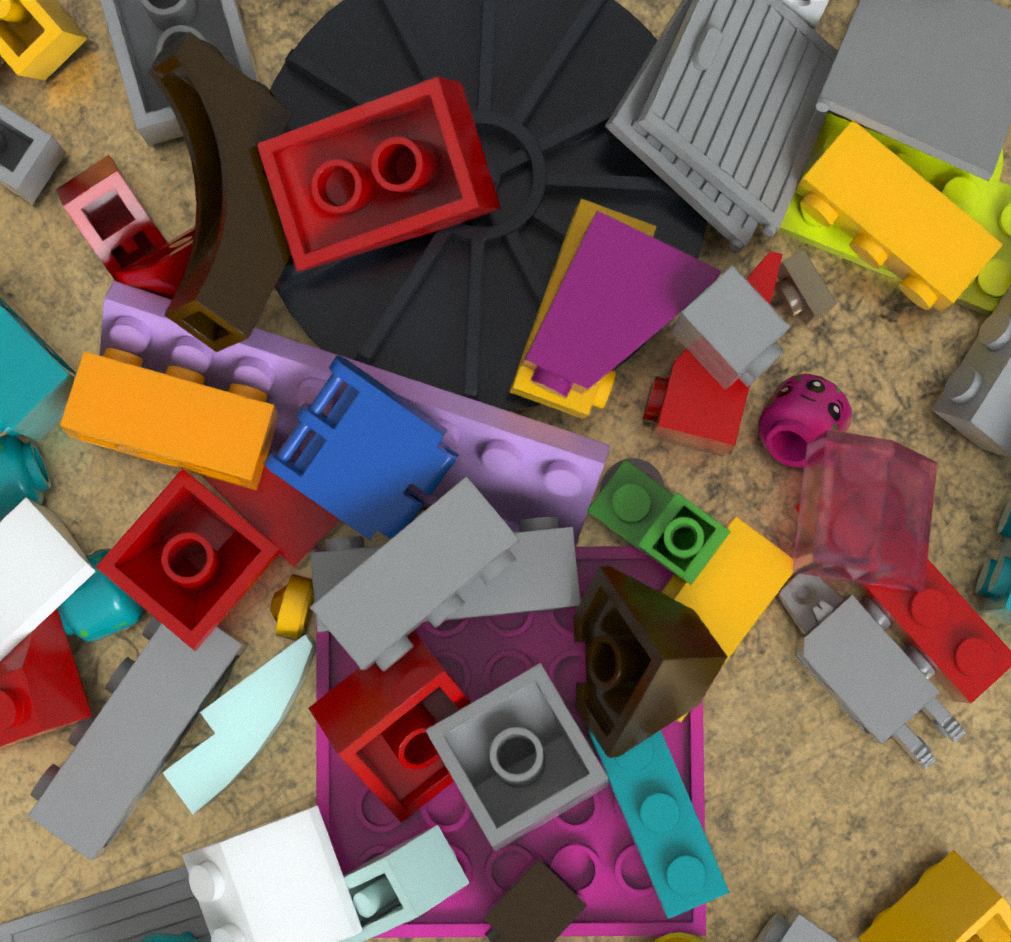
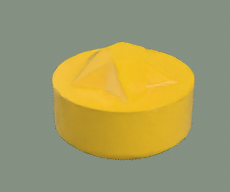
[270,574,315,641]

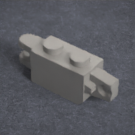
[777,568,966,770]

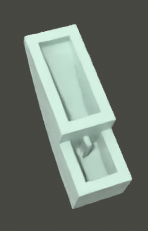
[162,634,316,815]

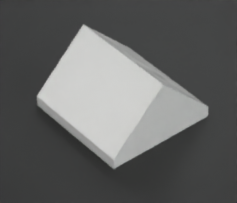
[0,497,95,661]

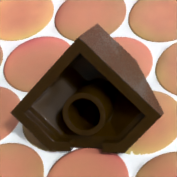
[573,566,728,758]

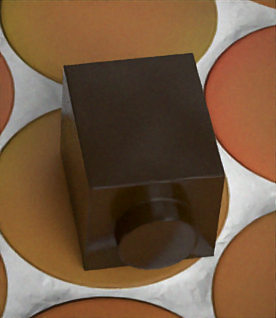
[484,854,587,942]

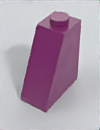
[521,210,721,398]

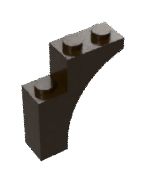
[148,32,293,352]

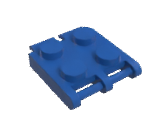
[263,355,459,540]

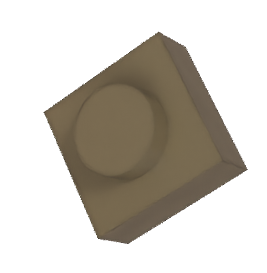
[774,249,837,326]

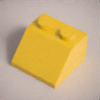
[858,850,1011,942]

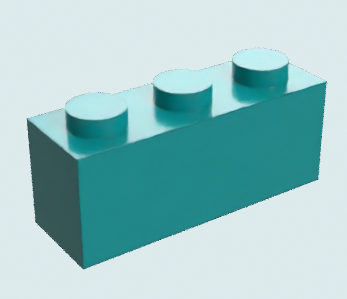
[587,729,730,919]

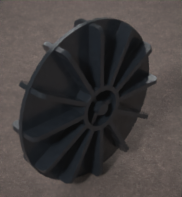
[262,0,707,412]

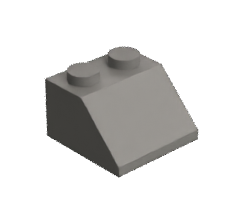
[425,663,609,852]

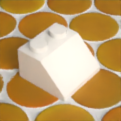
[182,805,363,942]

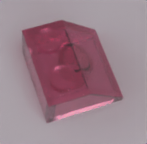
[792,429,938,592]

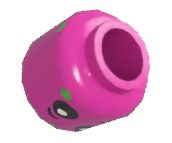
[759,373,852,469]

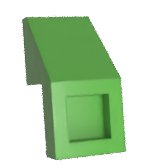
[587,459,731,585]

